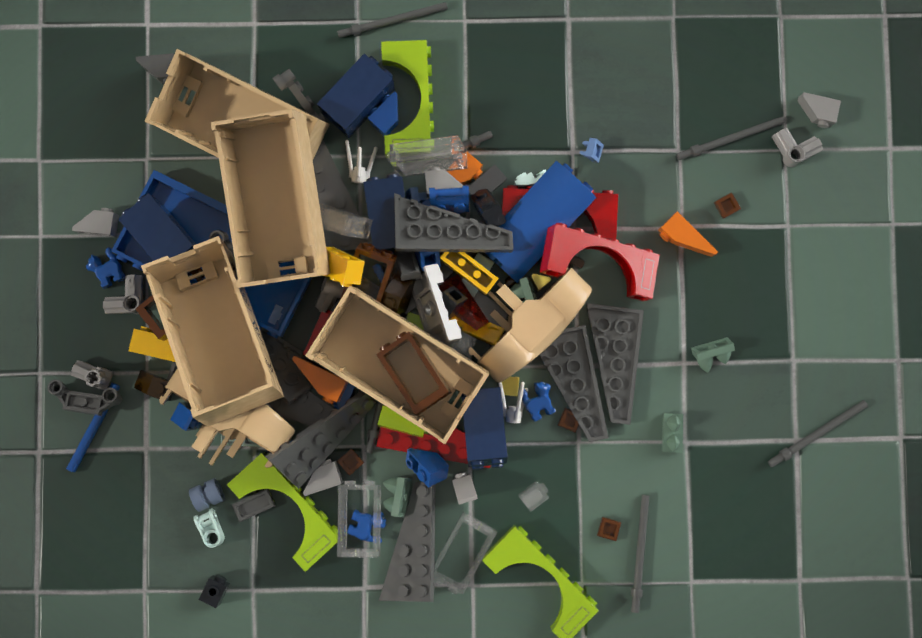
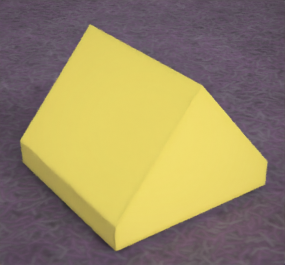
[531,274,551,292]

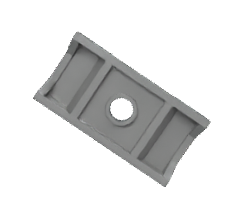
[412,264,462,346]

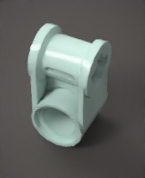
[194,508,225,548]

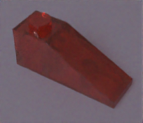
[438,275,489,330]

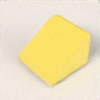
[502,376,519,397]

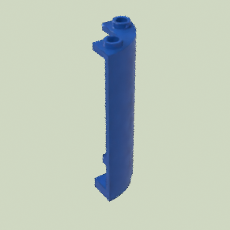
[484,161,597,283]

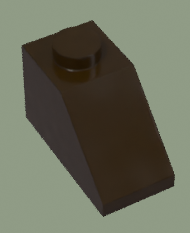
[381,270,416,315]
[134,370,173,401]

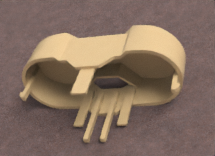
[468,268,592,383]
[159,368,295,468]

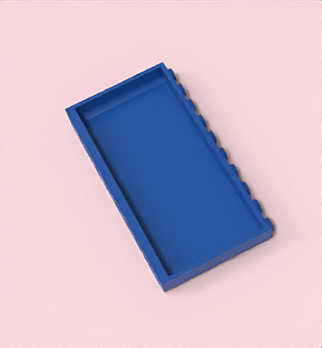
[111,170,313,339]

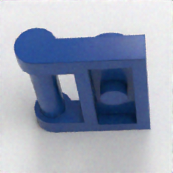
[429,185,469,213]

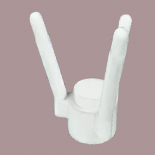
[345,140,378,184]
[499,382,528,423]

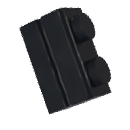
[471,188,506,227]

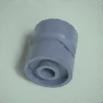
[189,478,225,512]

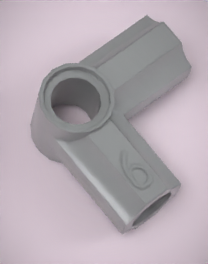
[772,128,823,167]
[103,275,144,314]
[315,276,344,313]
[71,360,114,390]

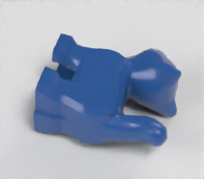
[86,247,125,289]
[522,382,556,422]
[347,510,387,544]

